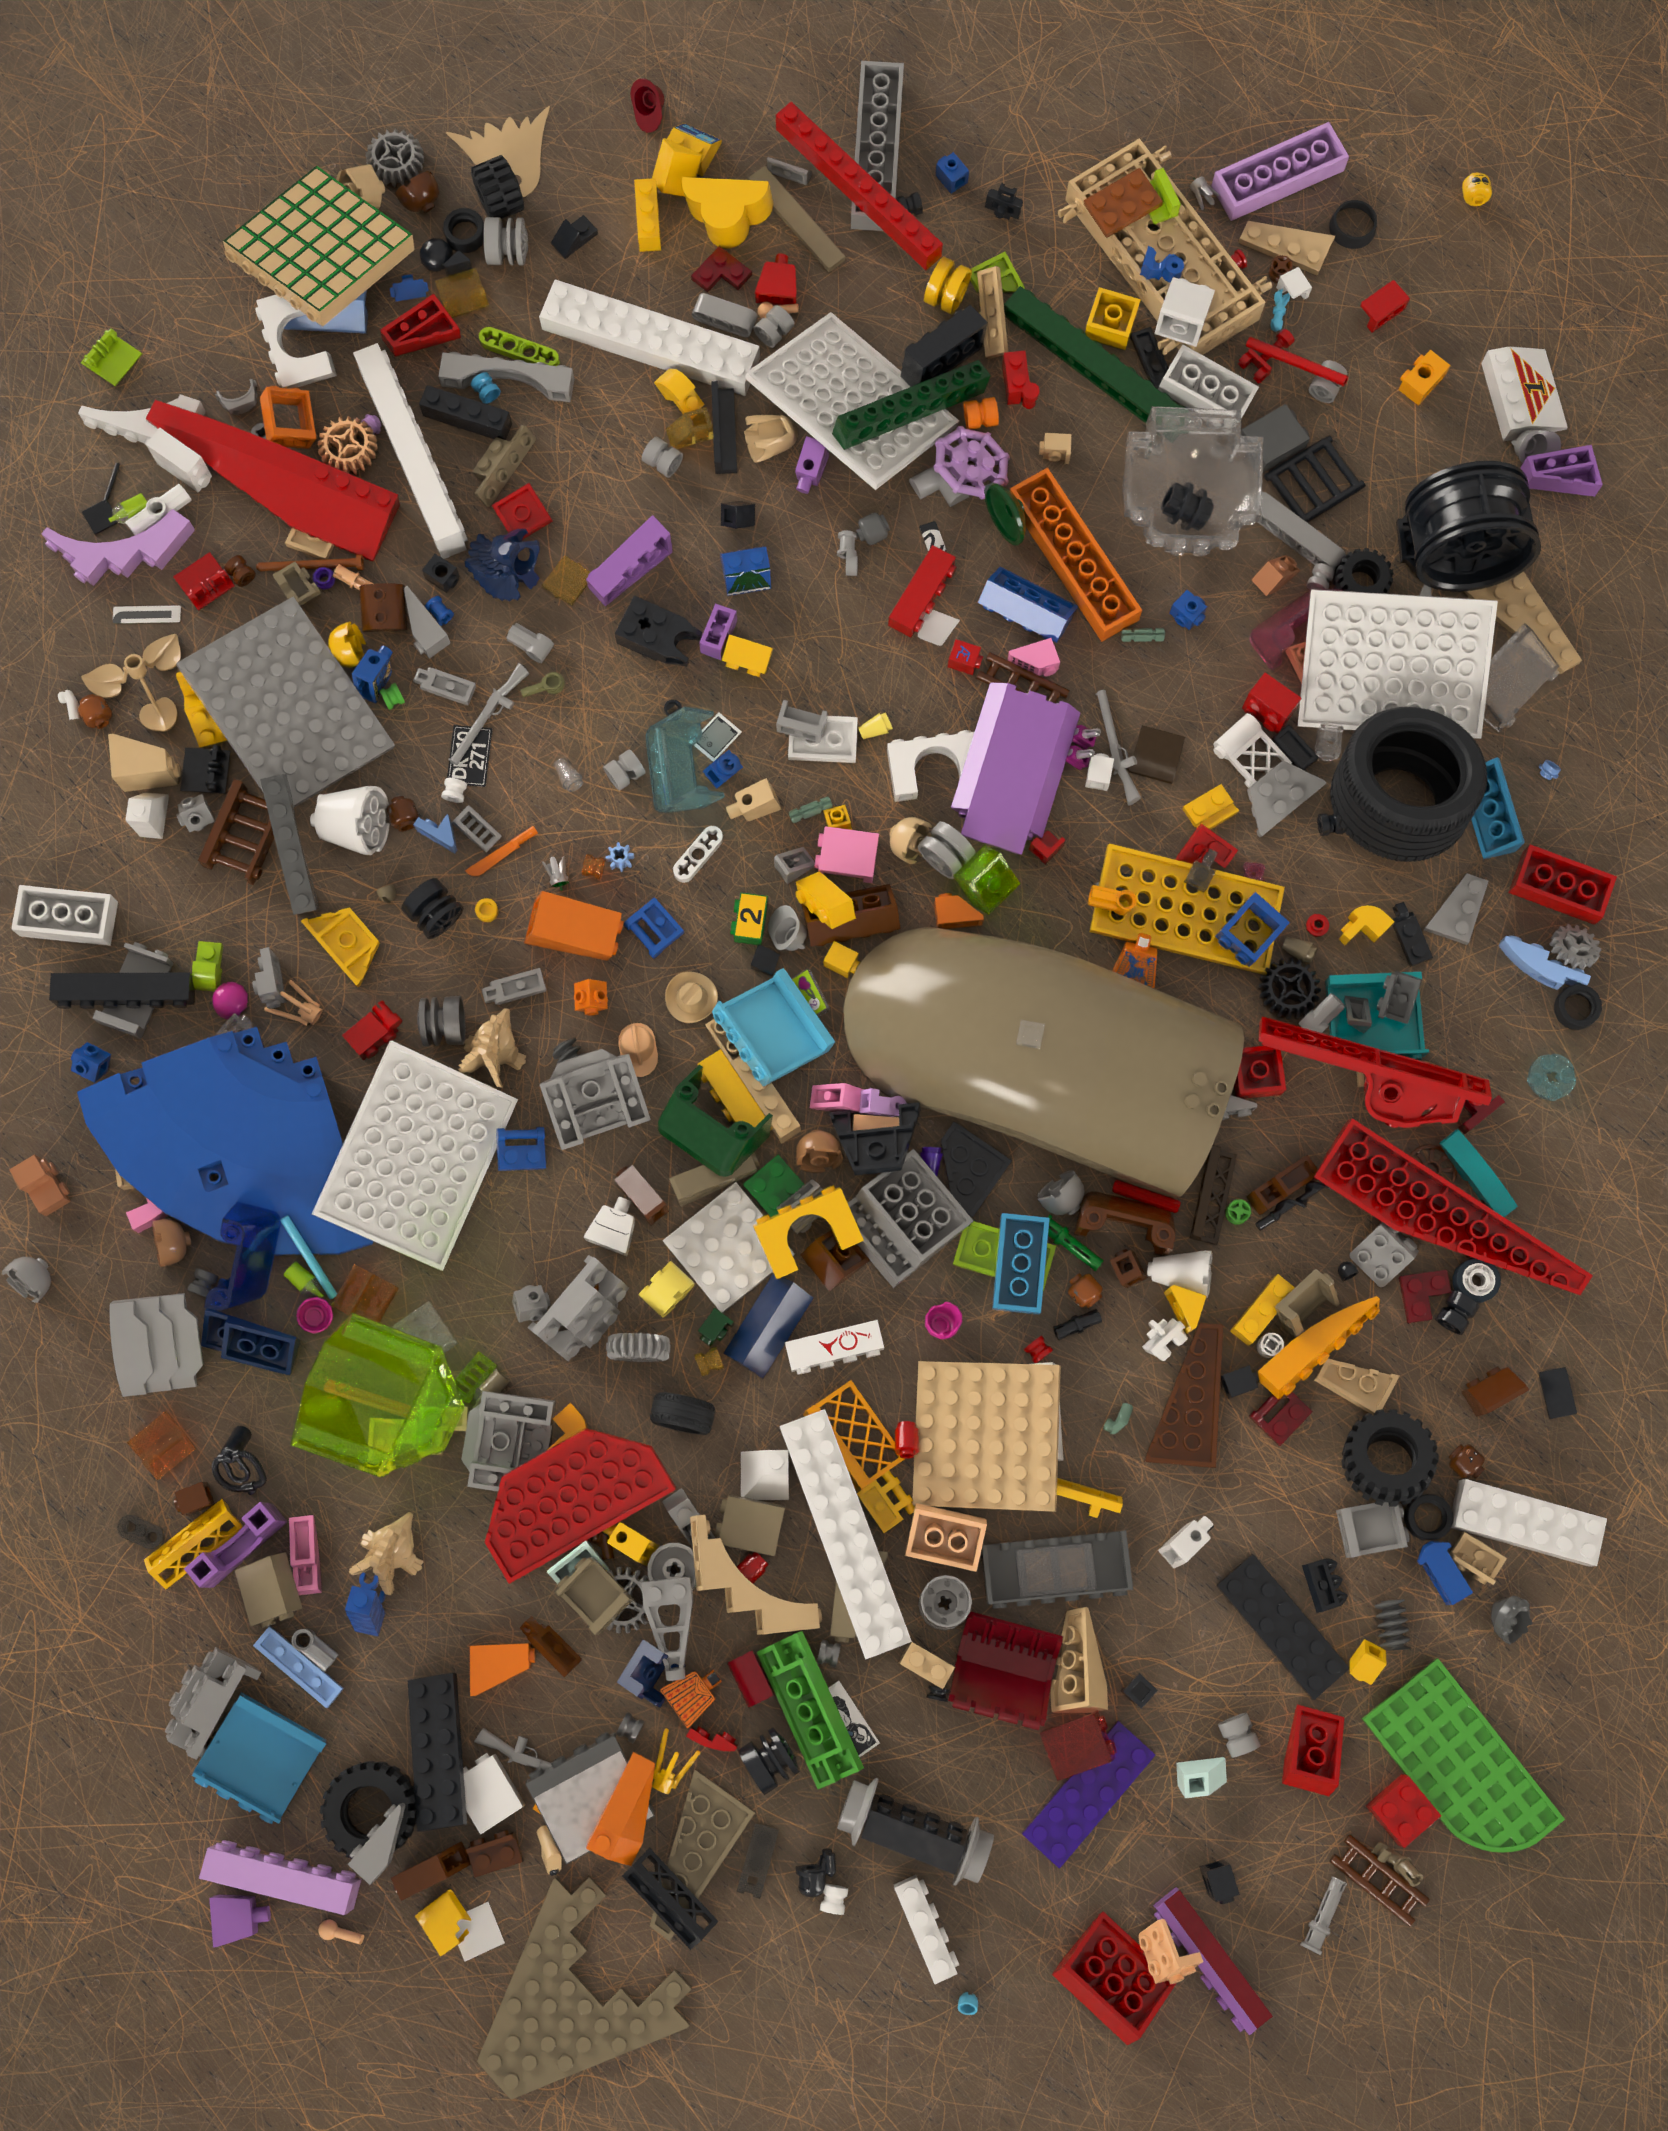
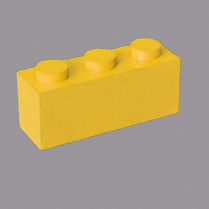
[634,178,661,252]
[796,871,856,929]
[1230,1274,1295,1346]

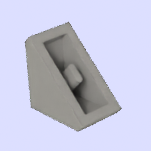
[774,847,815,885]

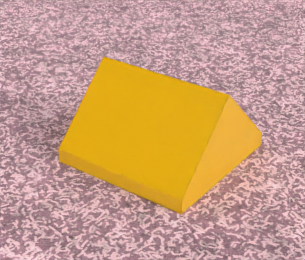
[652,138,703,197]
[1164,1285,1206,1334]

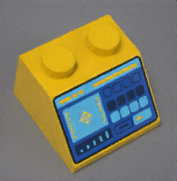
[667,123,722,176]

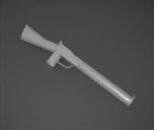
[448,663,529,765]
[1095,690,1141,806]
[474,1728,552,1771]

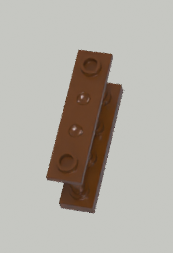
[198,779,274,885]

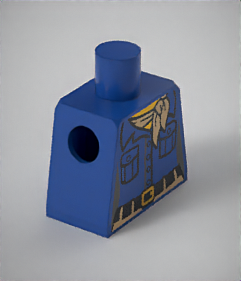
[352,646,393,704]

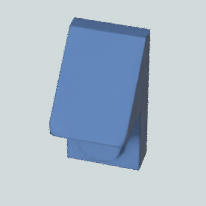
[413,814,457,854]

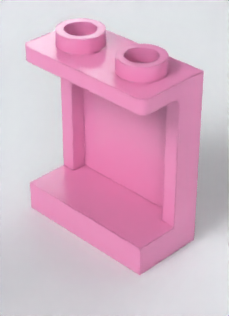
[815,826,879,883]

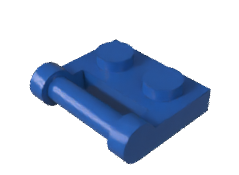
[623,897,684,959]
[496,1127,546,1171]

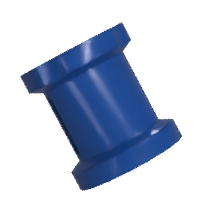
[425,596,454,626]

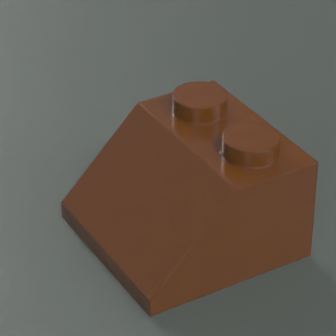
[800,1230,870,1291]
[1462,1366,1529,1417]

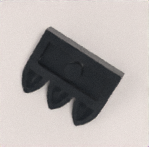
[1302,1558,1348,1613]

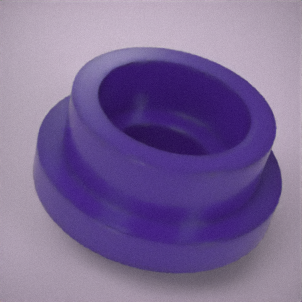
[313,567,335,589]

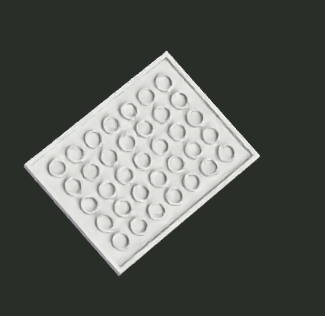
[745,312,959,490]
[1298,589,1498,739]
[312,1041,518,1271]

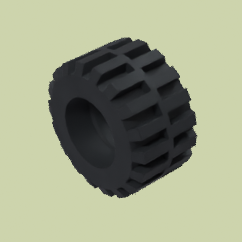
[1333,548,1394,594]

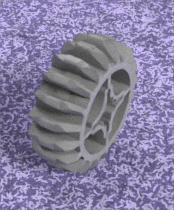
[366,128,424,187]
[606,1333,671,1362]
[607,1567,648,1633]

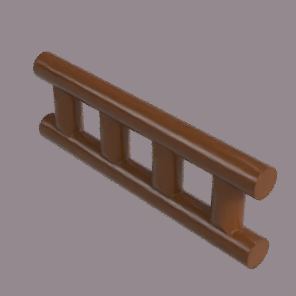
[976,652,1070,703]
[1329,1834,1430,1927]

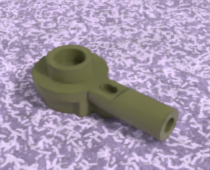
[520,672,565,698]

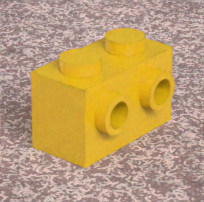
[722,634,773,677]

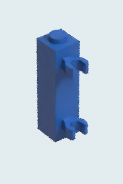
[345,1572,385,1637]

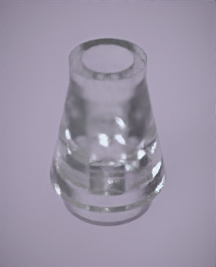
[554,758,583,792]

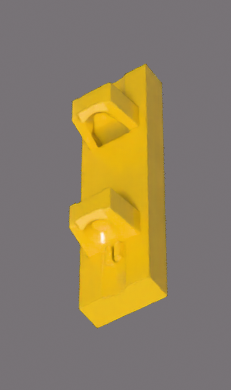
[1057,1478,1123,1518]

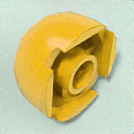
[328,621,366,668]

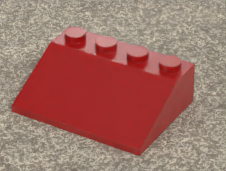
[1052,1911,1176,2045]

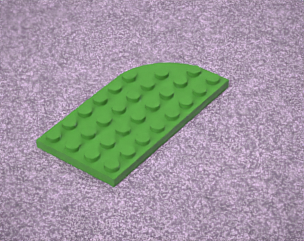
[1362,1658,1565,1853]

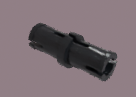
[1053,1309,1102,1340]

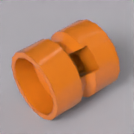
[963,397,999,430]

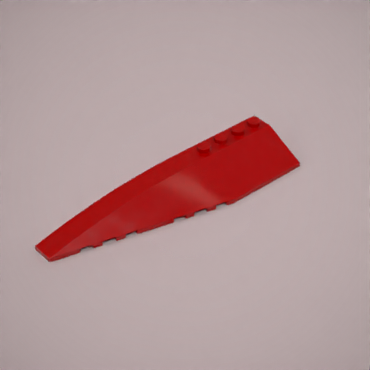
[145,400,400,562]
[1314,1118,1593,1295]

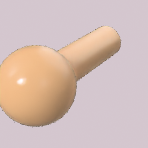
[758,302,799,318]
[318,1919,364,1945]

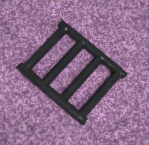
[1263,435,1366,523]

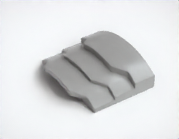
[539,1049,651,1150]
[110,1293,204,1397]
[461,1391,555,1491]

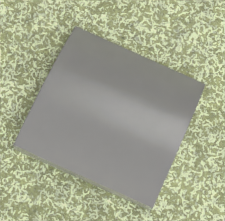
[848,1149,973,1288]

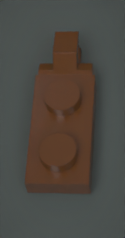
[520,1616,582,1678]

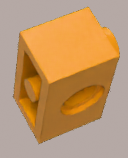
[1398,350,1451,406]

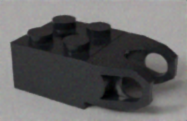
[615,595,702,667]

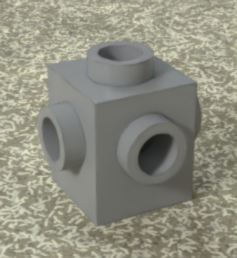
[176,794,215,833]
[512,1285,550,1322]

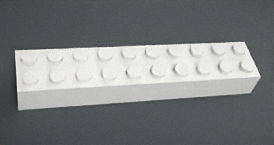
[539,280,760,396]
[353,343,468,559]
[780,1409,912,1659]

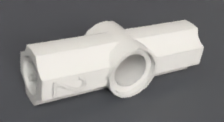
[125,484,192,535]

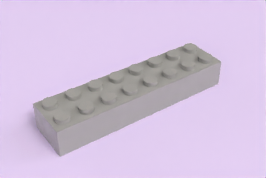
[851,61,904,231]

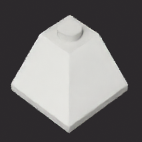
[741,1450,789,1500]

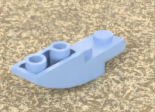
[1499,935,1591,990]

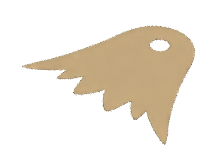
[446,106,550,197]

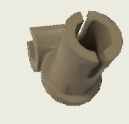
[1371,1841,1423,1887]

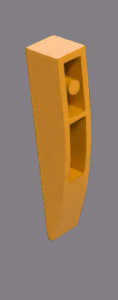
[1258,1296,1380,1400]

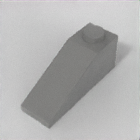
[404,586,450,659]

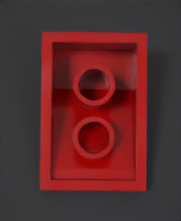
[1282,1705,1345,1796]

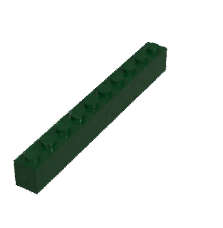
[1004,286,1191,443]

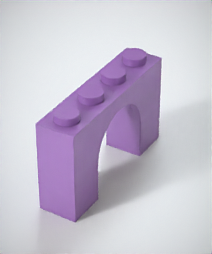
[184,1502,288,1588]

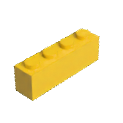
[697,1049,772,1130]

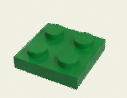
[743,1154,805,1217]

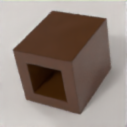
[174,1482,215,1516]

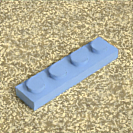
[253,1626,344,1708]

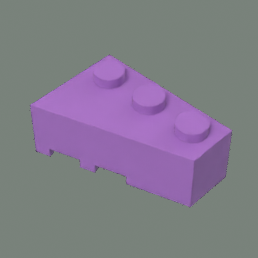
[1520,445,1603,497]

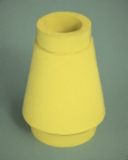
[858,712,893,740]

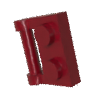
[1249,1392,1313,1446]

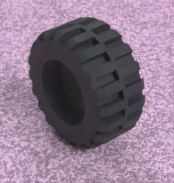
[1341,1409,1439,1507]
[320,1761,416,1859]

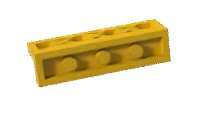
[144,1499,243,1589]

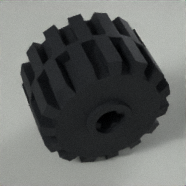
[471,155,524,219]

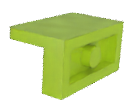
[1149,168,1181,224]

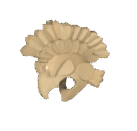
[458,1008,526,1087]
[349,1512,423,1595]

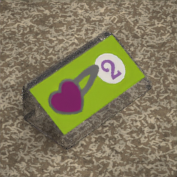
[792,968,830,1017]

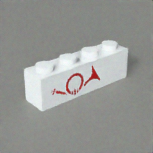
[785,1320,884,1375]

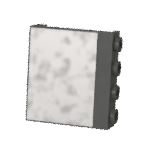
[526,1732,655,1865]

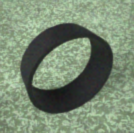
[1329,200,1377,249]

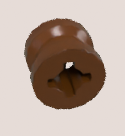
[1268,255,1293,283]

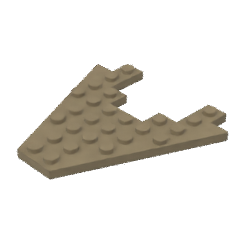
[477,1876,692,2100]

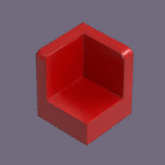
[1029,831,1066,865]

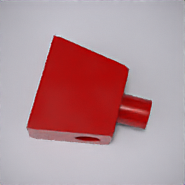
[755,254,797,305]

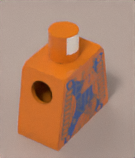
[1112,933,1157,988]

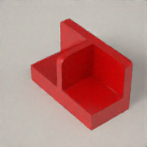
[1360,280,1410,333]

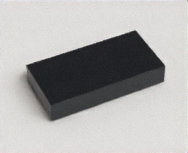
[1272,725,1319,770]

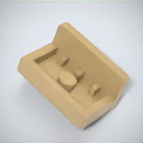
[1449,1531,1507,1585]

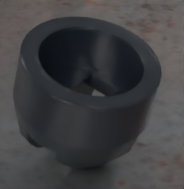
[664,699,682,718]
[1338,1261,1359,1281]

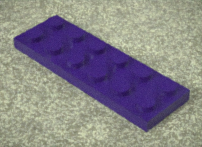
[1022,1721,1155,1869]

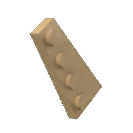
[1238,221,1335,276]

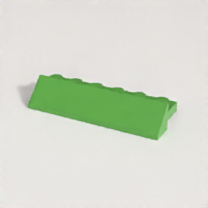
[757,1631,864,1789]

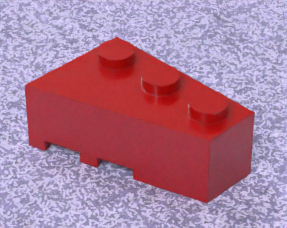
[380,294,461,357]

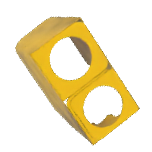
[415,1889,471,1957]

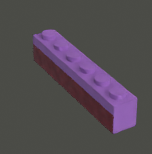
[1153,1887,1273,2035]

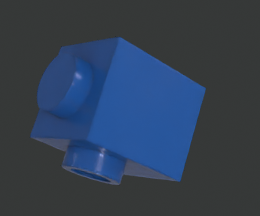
[936,152,969,194]

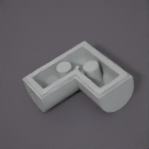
[909,459,969,507]

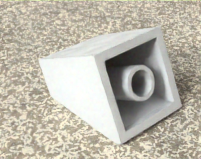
[1154,277,1215,347]

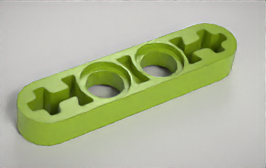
[479,327,560,366]

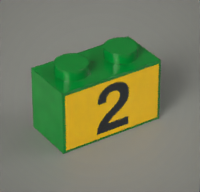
[730,892,768,945]

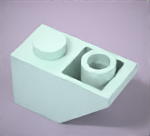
[1176,1757,1227,1798]

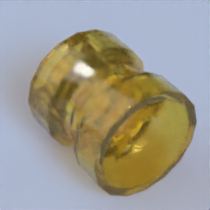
[694,1346,724,1377]

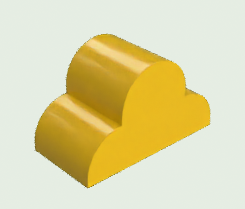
[682,177,773,249]

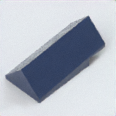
[723,1273,814,1379]
[201,1308,301,1376]

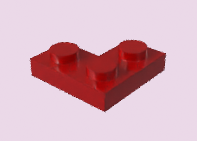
[1175,823,1238,868]

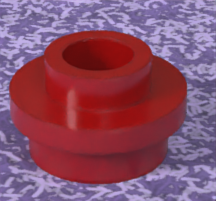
[1306,914,1329,937]

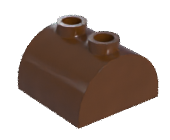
[359,583,408,632]

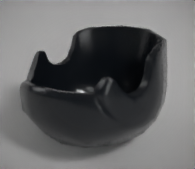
[419,238,454,272]

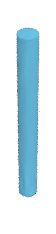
[280,1215,338,1299]

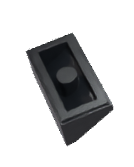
[1538,1367,1577,1419]

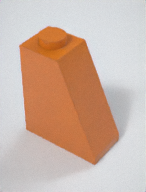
[470,1643,536,1696]

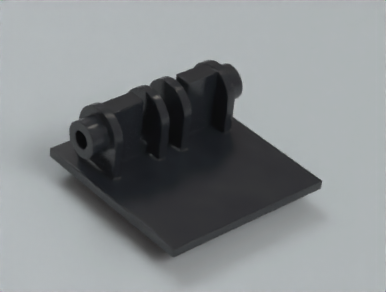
[180,745,231,794]

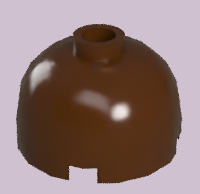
[395,171,439,213]

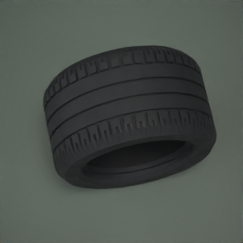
[1330,707,1487,862]

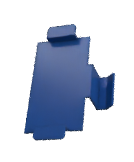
[390,274,429,301]

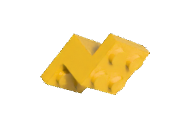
[176,672,227,748]

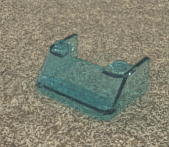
[646,706,725,813]

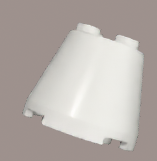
[310,786,390,855]

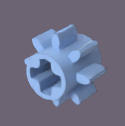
[605,842,634,872]

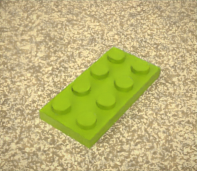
[953,1221,1056,1291]

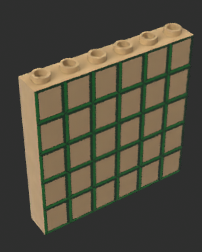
[223,166,414,327]

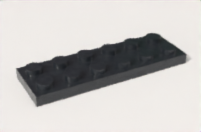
[1216,1554,1350,1700]
[408,1673,467,1832]

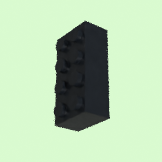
[900,305,988,387]

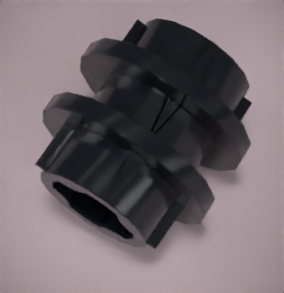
[1161,482,1214,531]

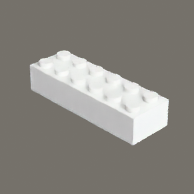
[1451,1479,1607,1566]

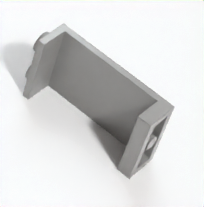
[92,942,174,1039]

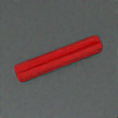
[1112,1180,1181,1213]

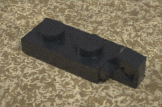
[1392,902,1433,967]

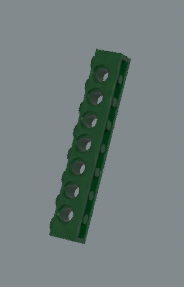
[832,360,991,450]

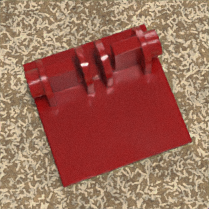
[173,552,235,611]

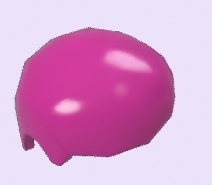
[212,982,248,1019]
[296,1297,333,1334]
[925,1301,962,1339]

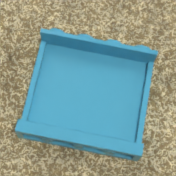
[712,968,835,1087]

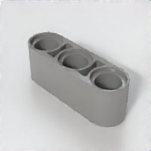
[692,293,758,337]

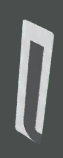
[113,606,181,623]

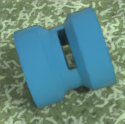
[470,372,501,404]

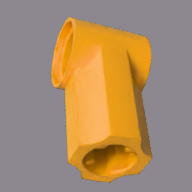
[1088,885,1137,915]

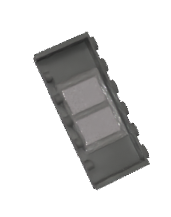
[981,1531,1133,1609]

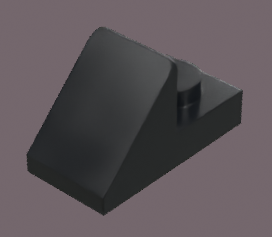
[551,215,598,259]

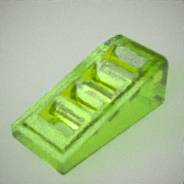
[448,1351,498,1404]

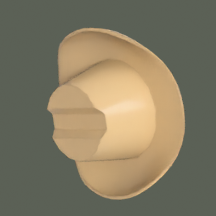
[665,972,718,1023]

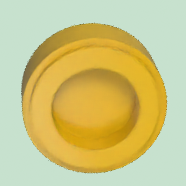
[475,898,499,922]

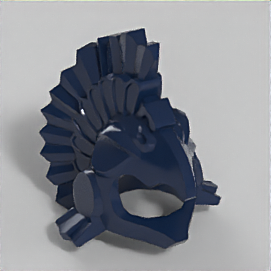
[465,529,540,601]

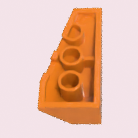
[586,1751,655,1866]

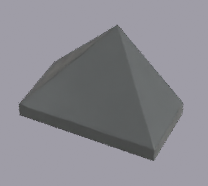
[1344,996,1372,1034]

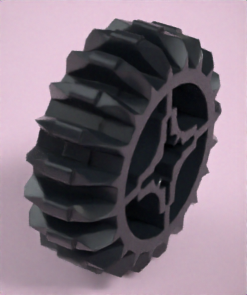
[1258,958,1321,1020]

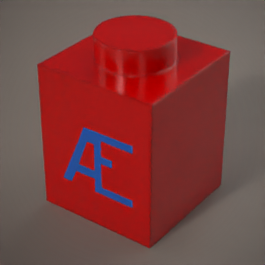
[948,639,983,675]

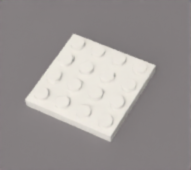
[663,1182,795,1313]

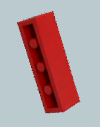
[888,545,957,638]

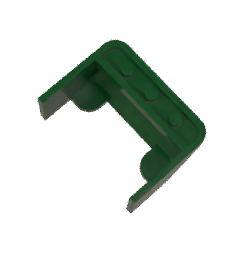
[657,1064,773,1177]

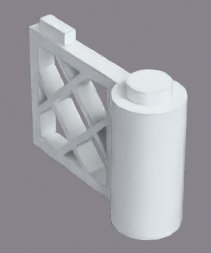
[1214,713,1292,788]

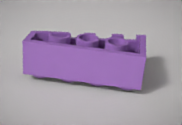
[586,515,673,606]

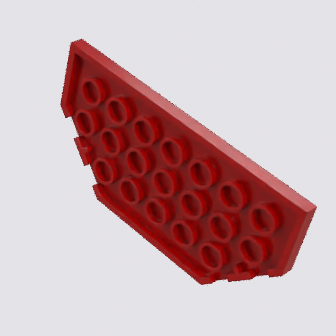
[484,1428,676,1584]

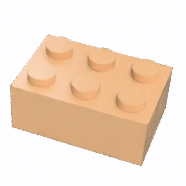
[905,1503,987,1572]

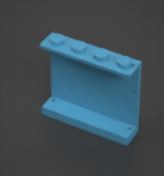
[192,1692,326,1824]

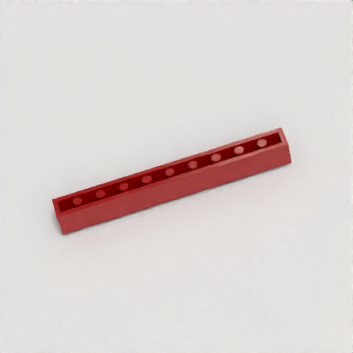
[775,102,943,271]

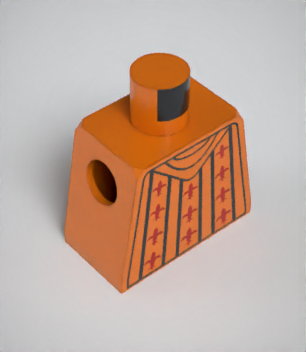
[660,1670,722,1728]

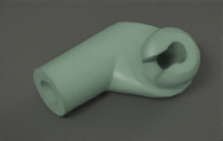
[1103,1403,1133,1434]

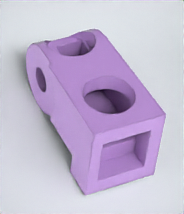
[859,1088,907,1117]

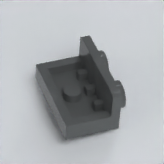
[1376,971,1422,1024]

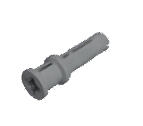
[1300,1876,1347,1955]

